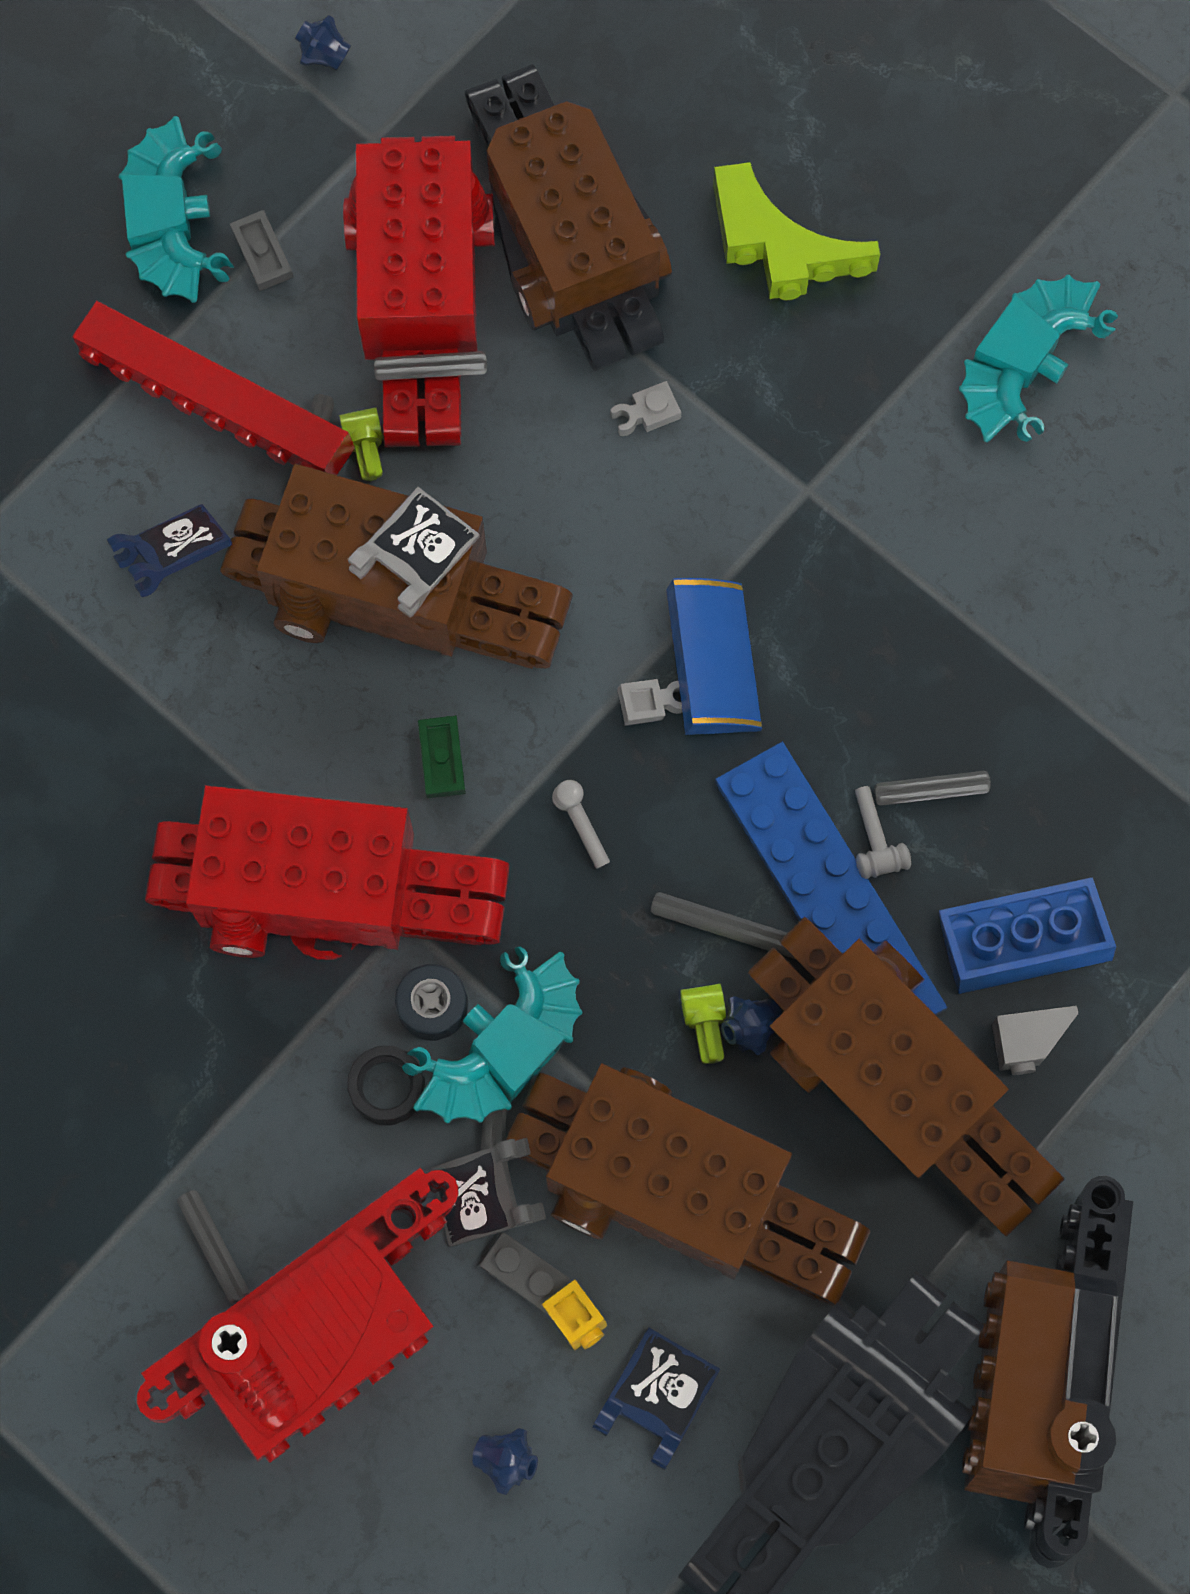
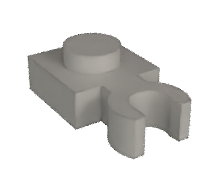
[610,381,681,436]
[617,679,682,725]

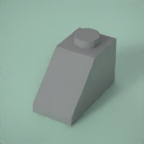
[992,1006,1078,1075]

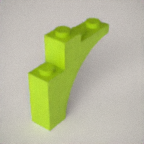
[713,162,880,300]

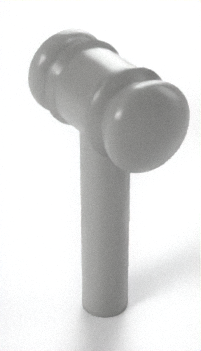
[552,780,610,869]
[855,786,911,879]

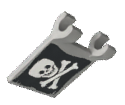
[348,487,480,618]

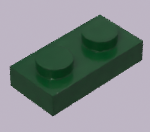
[418,715,466,799]

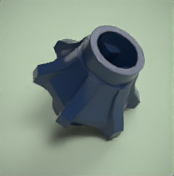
[295,15,351,71]
[722,996,782,1055]
[472,1428,538,1495]

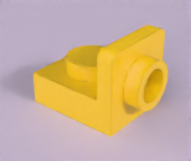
[542,1280,607,1350]

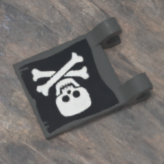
[431,1138,546,1247]

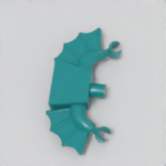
[119,116,234,303]
[959,275,1118,442]
[402,947,582,1123]

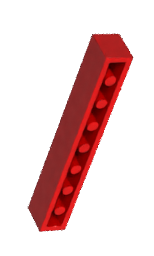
[72,301,355,475]

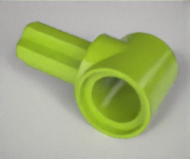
[339,407,383,481]
[680,984,726,1064]

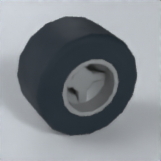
[395,964,468,1041]

